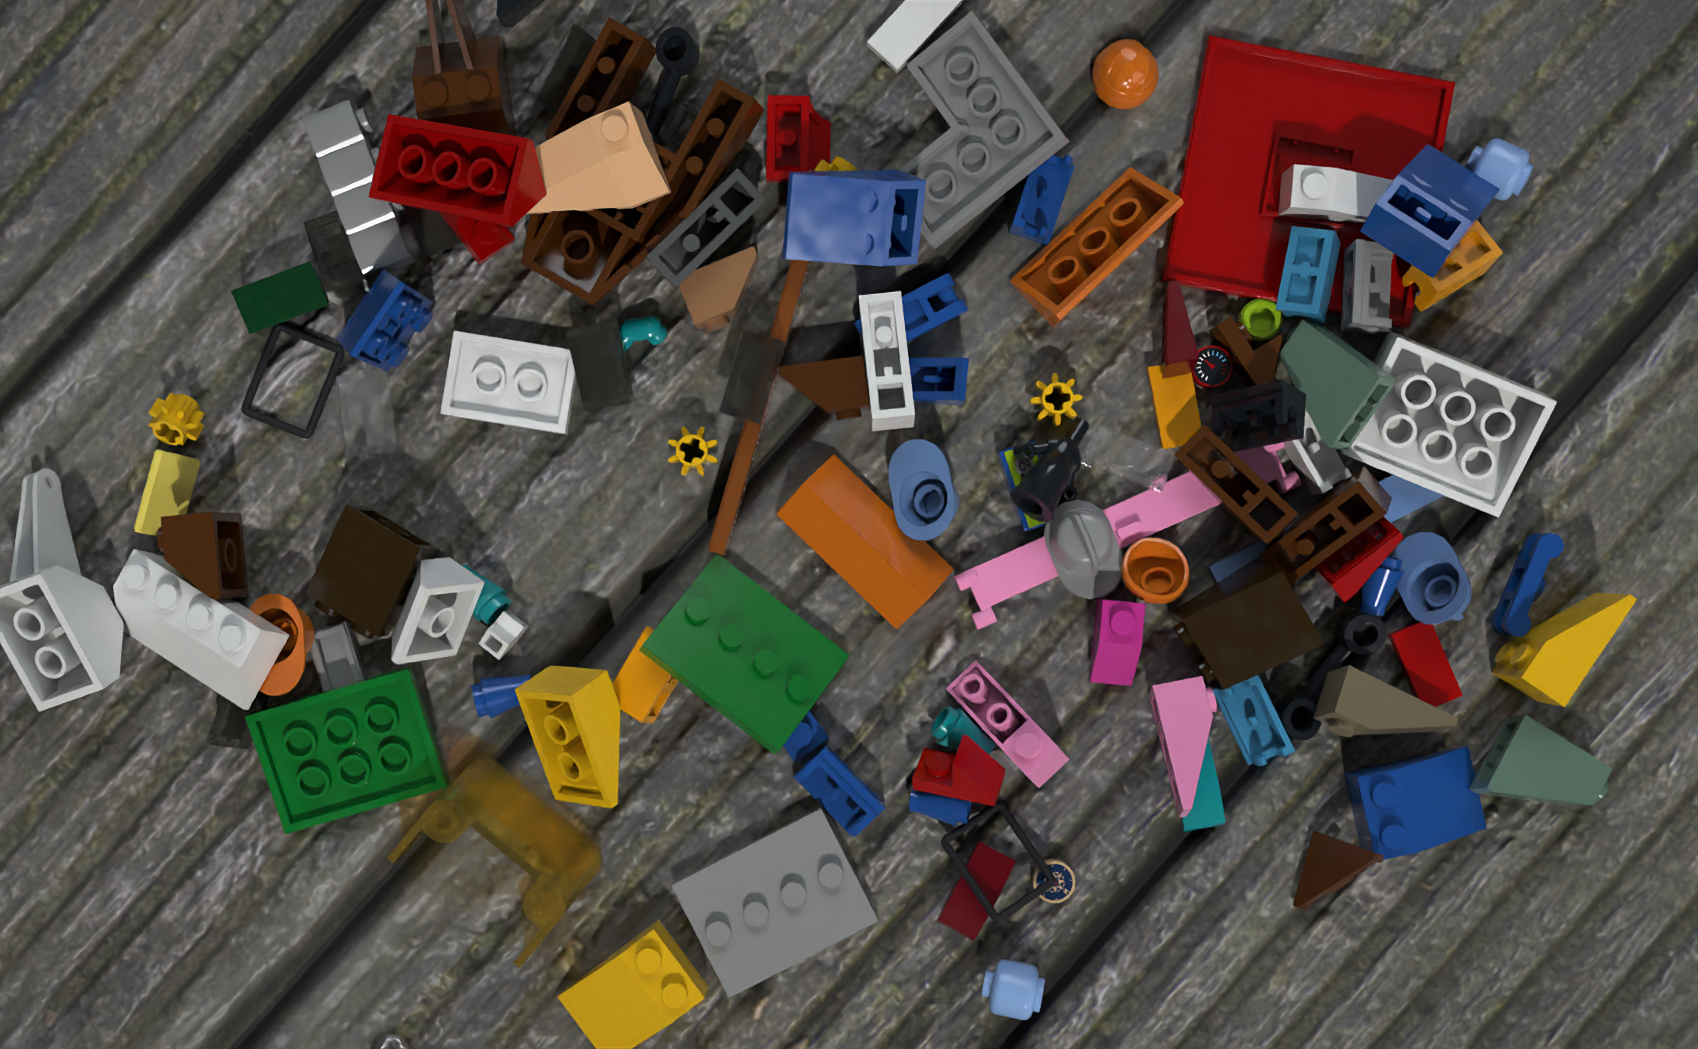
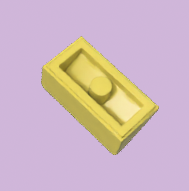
[134,450,200,536]

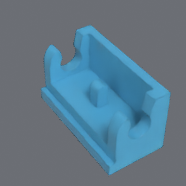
[1276,226,1341,324]
[1212,675,1295,766]

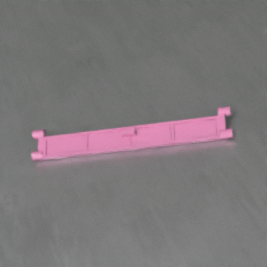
[954,442,1302,630]

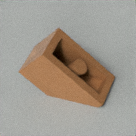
[679,246,759,332]

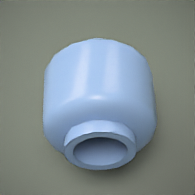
[1465,138,1534,201]
[981,959,1045,1020]

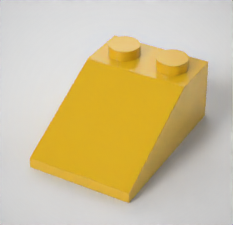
[1491,593,1637,707]
[514,665,620,809]
[557,920,709,1049]

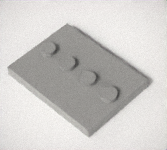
[671,806,879,998]

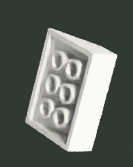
[1341,331,1557,518]

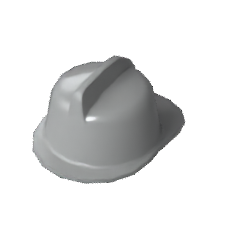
[1044,500,1123,599]

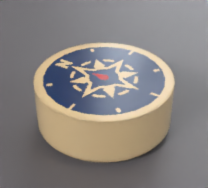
[1032,859,1075,903]

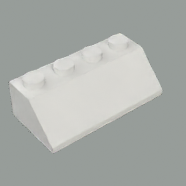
[113,549,290,710]

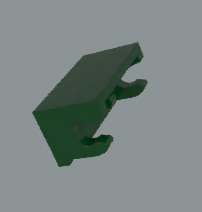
[231,260,333,334]

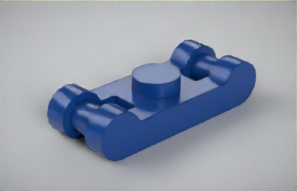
[854,273,969,343]
[1491,533,1564,637]

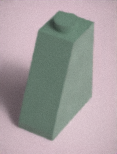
[1279,319,1397,450]
[1469,714,1612,806]

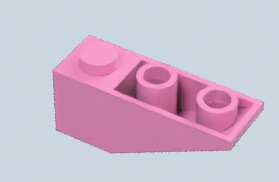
[946,660,1069,788]

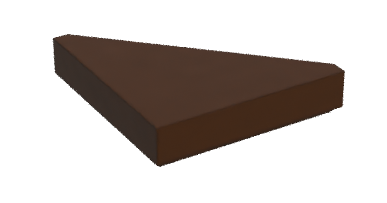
[1293,831,1384,909]

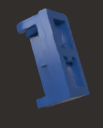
[1008,155,1074,245]
[793,744,885,837]

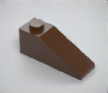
[1174,424,1298,548]
[1259,466,1392,584]

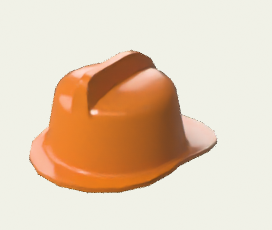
[249,594,315,696]

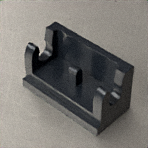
[1210,379,1306,452]

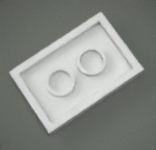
[440,331,581,435]

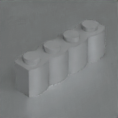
[302,100,420,279]

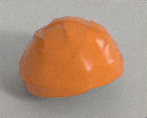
[1091,39,1159,109]
[1121,537,1190,604]

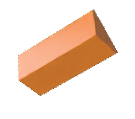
[1010,167,1184,328]
[776,454,954,630]

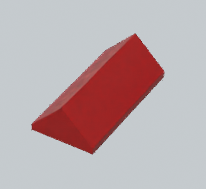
[368,114,547,227]

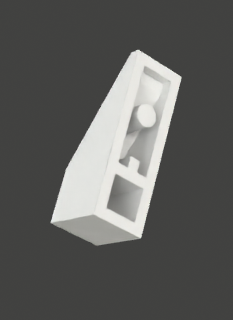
[1278,164,1393,223]
[858,291,915,431]

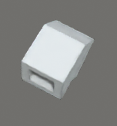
[479,610,529,660]

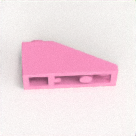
[1149,676,1217,818]

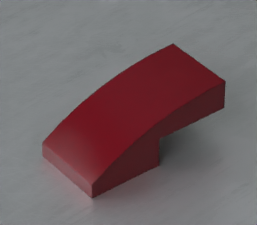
[936,841,1016,941]

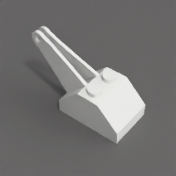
[0,468,124,712]

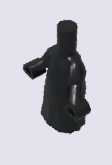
[1010,418,1089,523]

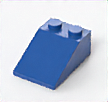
[1344,746,1487,860]

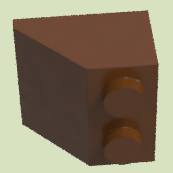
[157,512,249,599]

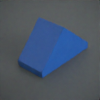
[909,357,969,406]

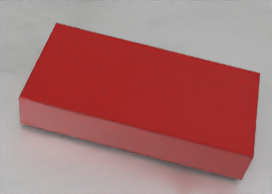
[1387,621,1463,707]

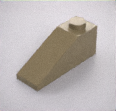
[1313,665,1458,737]

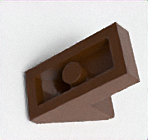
[1209,316,1282,387]

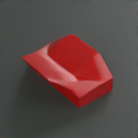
[766,95,831,182]

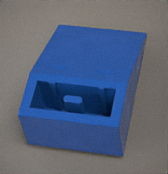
[1360,144,1500,278]
[782,170,926,266]
[336,269,435,372]

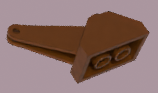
[412,0,517,136]

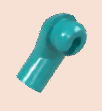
[604,315,667,359]

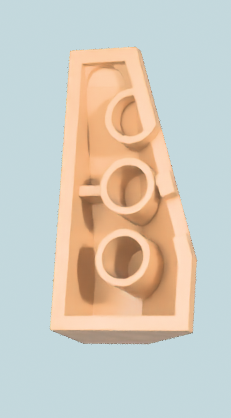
[527,101,671,214]

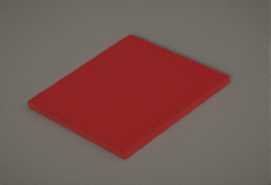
[1161,35,1455,329]

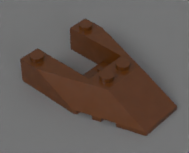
[521,18,764,306]

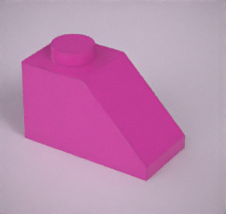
[1089,599,1146,686]

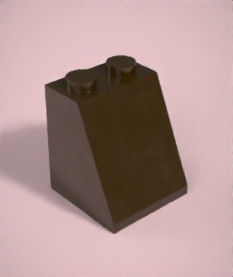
[306,504,440,639]
[1171,558,1325,690]

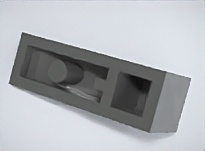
[645,168,766,289]

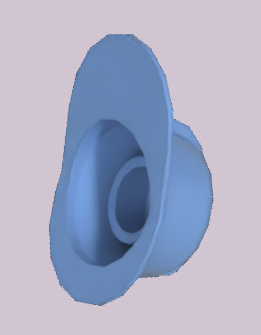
[888,439,959,541]
[1393,532,1472,625]

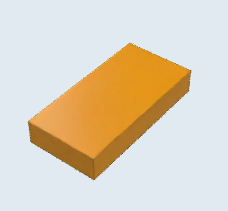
[1146,365,1202,450]

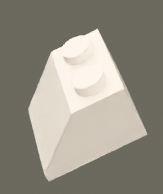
[391,557,485,664]

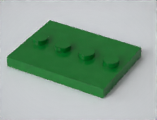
[639,554,850,755]
[245,665,450,834]

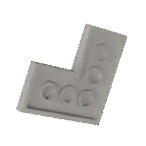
[899,11,1070,249]

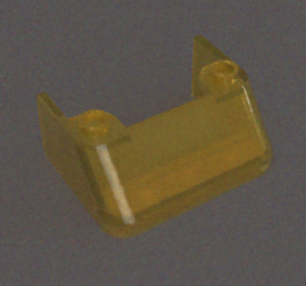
[387,759,603,968]

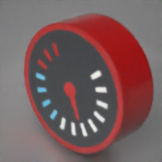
[1192,345,1233,388]

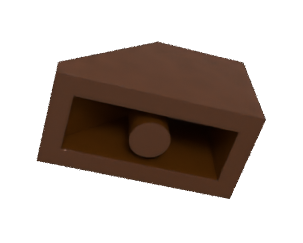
[779,356,869,421]

